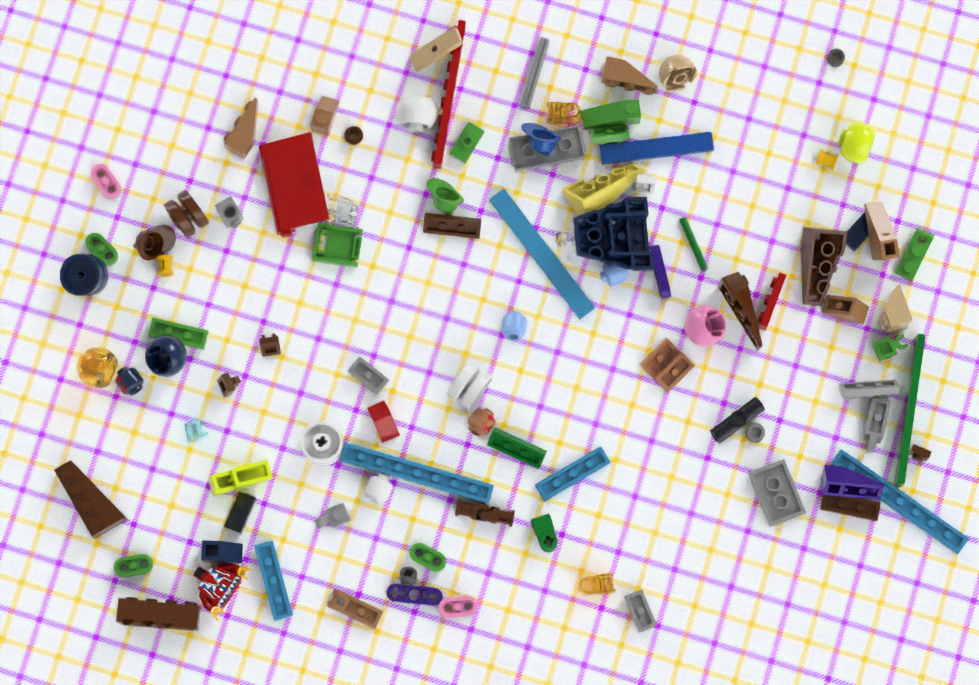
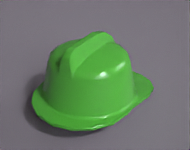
[426,178,464,215]

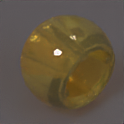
[77,347,118,389]

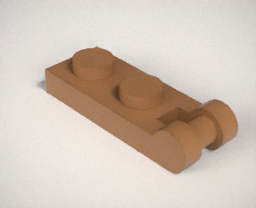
[326,588,384,629]

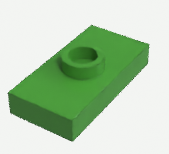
[449,122,485,164]

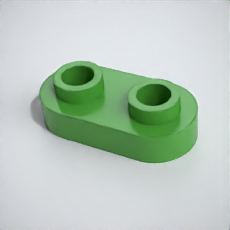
[85,233,118,266]
[409,543,446,572]
[114,554,153,578]

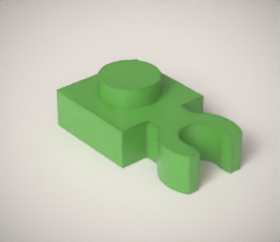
[872,334,908,362]

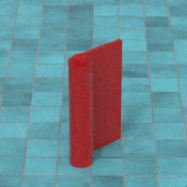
[259,132,330,238]

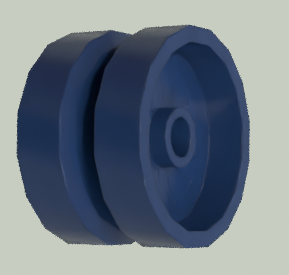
[60,254,108,296]

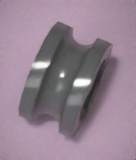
[827,48,845,67]
[399,567,417,586]

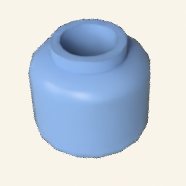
[600,263,629,287]
[501,311,527,341]

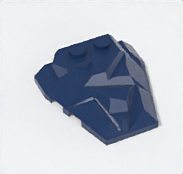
[573,197,654,271]

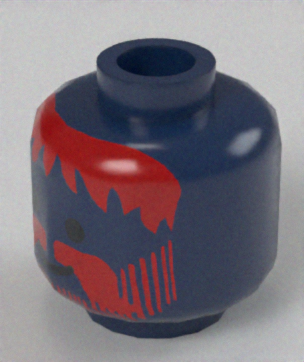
[115,366,144,396]

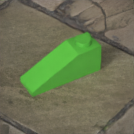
[582,99,641,129]

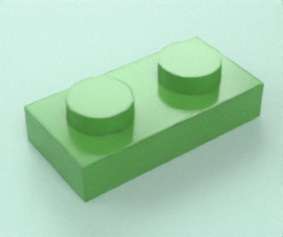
[590,124,630,145]

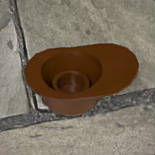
[133,225,176,261]

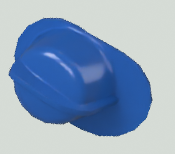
[521,123,562,156]

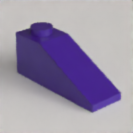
[820,465,884,500]

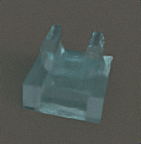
[184,418,208,442]

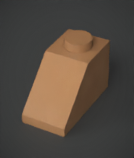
[310,95,340,136]
[821,295,869,324]

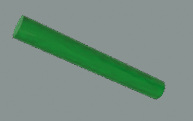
[679,217,708,271]

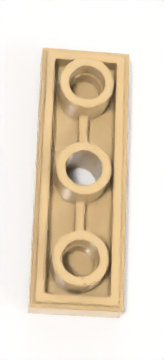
[409,26,463,72]

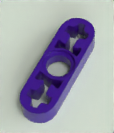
[649,244,671,299]
[386,584,443,606]

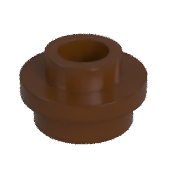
[344,126,363,145]

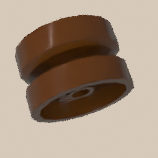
[163,189,209,239]

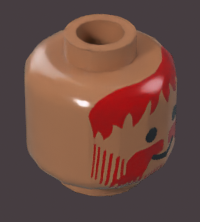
[467,408,496,437]

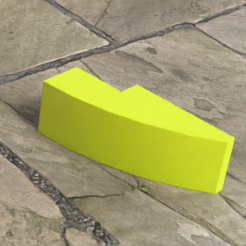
[208,460,273,497]

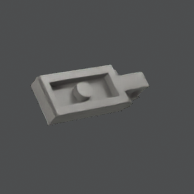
[863,397,891,452]

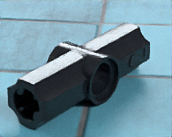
[709,396,766,444]

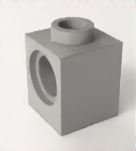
[215,196,244,229]

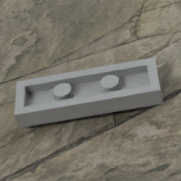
[839,379,900,399]

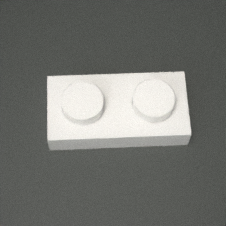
[634,173,657,194]

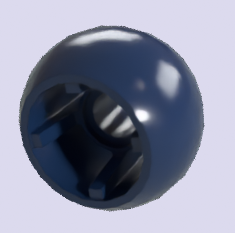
[145,335,187,377]

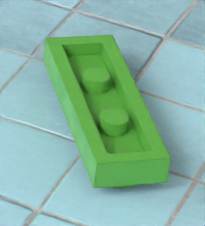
[148,317,209,350]

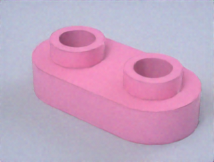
[91,164,121,199]
[438,596,477,618]

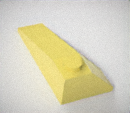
[562,162,645,216]

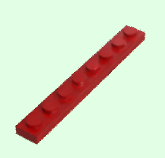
[431,20,466,169]

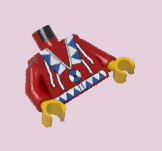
[193,563,252,621]

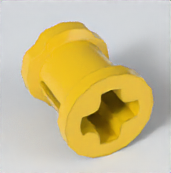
[815,149,839,170]
[156,255,174,277]

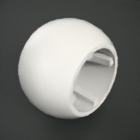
[396,96,437,133]

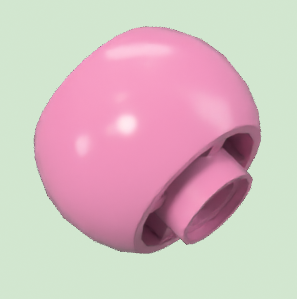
[684,305,726,347]

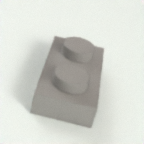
[347,356,389,396]
[624,589,657,633]

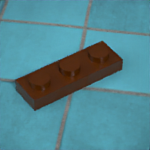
[423,213,482,239]
[819,494,881,522]

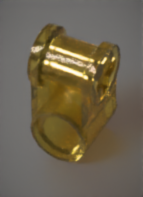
[546,102,583,125]
[577,573,616,596]

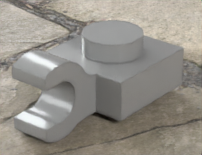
[315,502,351,529]

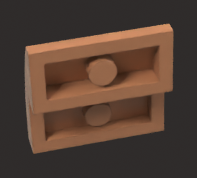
[639,338,695,392]

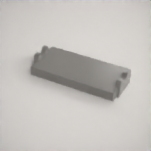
[508,125,586,172]

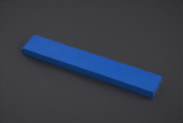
[599,131,714,165]

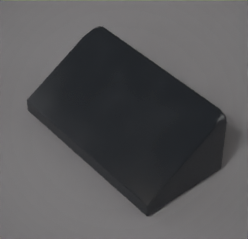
[224,491,257,534]

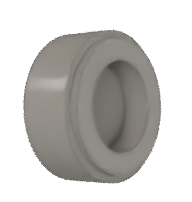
[745,423,765,443]

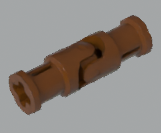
[455,499,515,527]

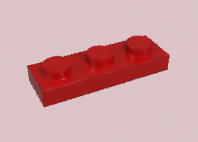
[757,272,786,331]

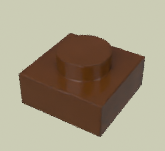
[909,444,932,462]

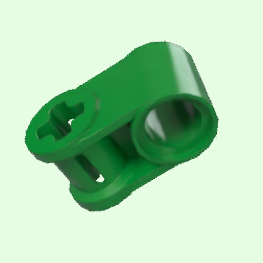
[530,513,558,553]

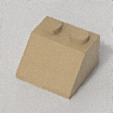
[878,284,913,335]

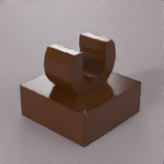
[259,333,281,357]
[217,372,241,398]

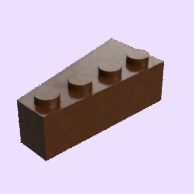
[54,460,128,539]
[116,597,201,631]

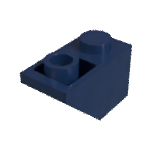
[201,540,243,564]

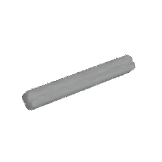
[520,37,550,108]

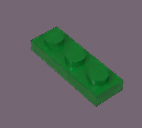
[487,427,547,469]

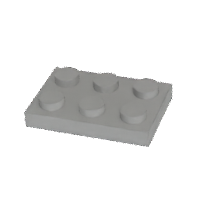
[748,459,806,527]

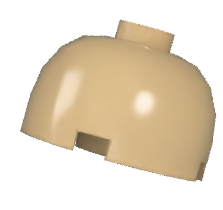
[659,55,698,91]

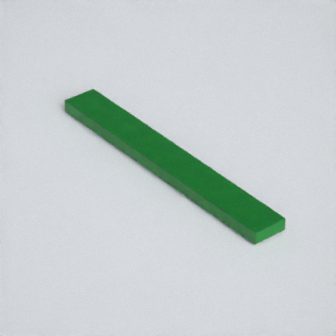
[894,333,926,487]

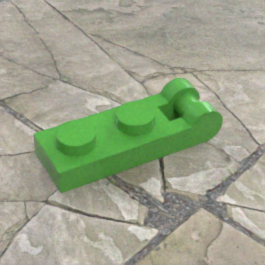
[895,226,935,282]

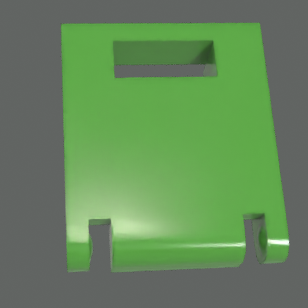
[312,223,363,268]

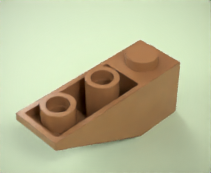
[601,56,658,95]
[223,97,259,160]
[864,201,900,260]

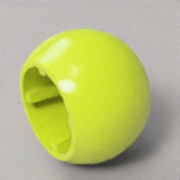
[838,122,876,163]

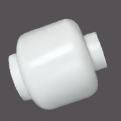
[364,474,393,504]

